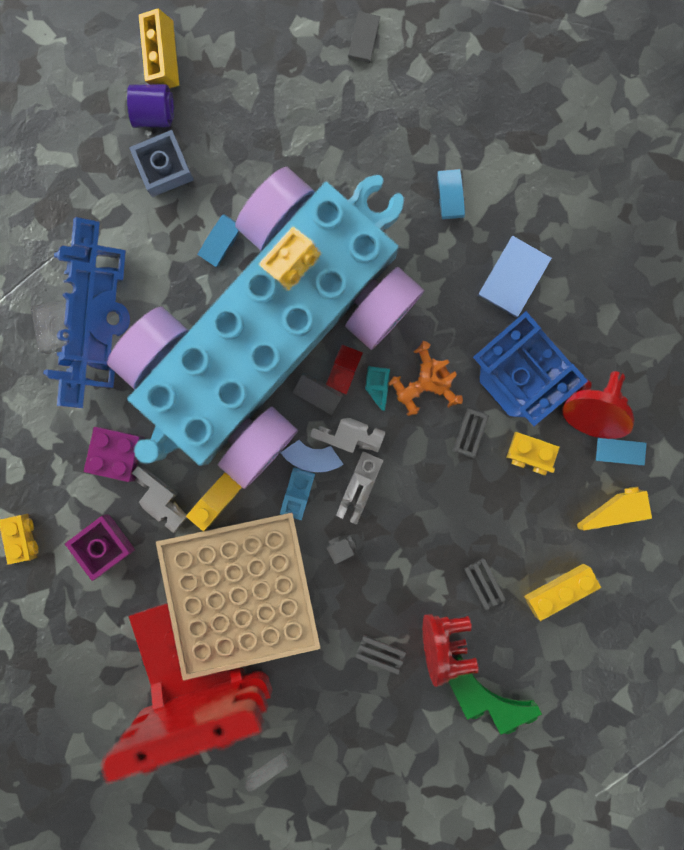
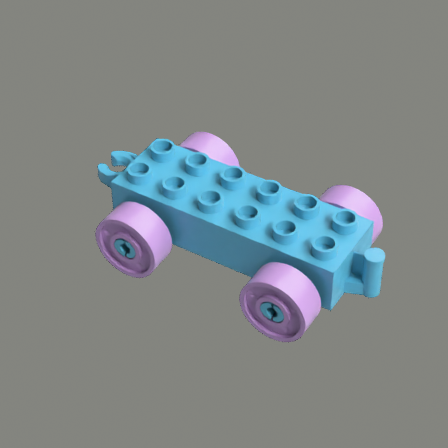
[107,167,425,489]

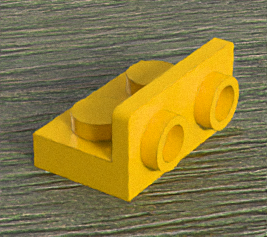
[259,227,321,291]
[506,432,560,476]
[0,514,38,565]

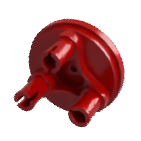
[563,371,634,439]
[423,614,478,687]

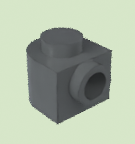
[326,535,357,564]

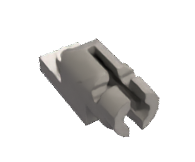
[310,418,385,453]
[336,451,384,524]
[132,466,187,533]

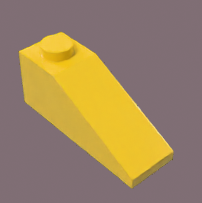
[186,472,242,531]
[577,487,652,530]

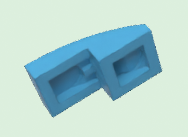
[437,169,465,219]
[197,214,240,267]
[596,438,647,466]
[280,467,315,520]

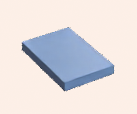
[478,236,552,318]

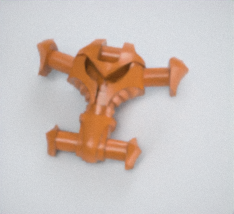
[388,341,463,416]

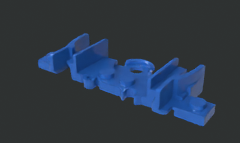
[43,217,130,408]

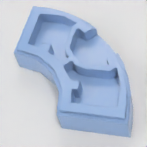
[280,440,343,472]

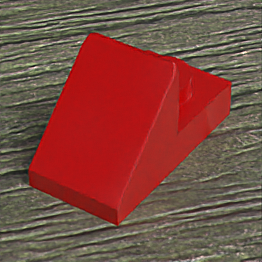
[326,345,363,395]

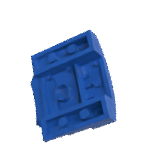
[473,311,588,426]

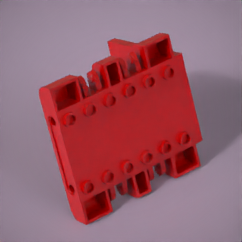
[102,603,273,783]

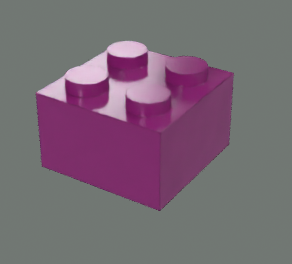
[83,427,145,482]
[64,514,135,581]

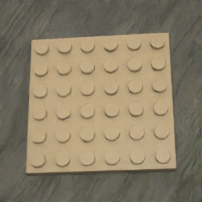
[156,513,320,680]

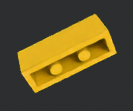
[139,8,179,89]
[524,564,602,621]

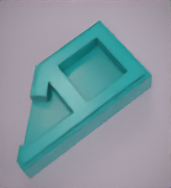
[365,366,390,411]

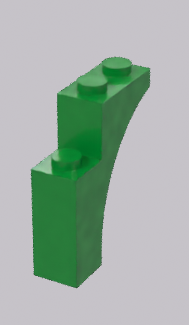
[448,654,542,735]

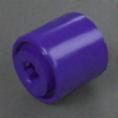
[127,84,174,128]

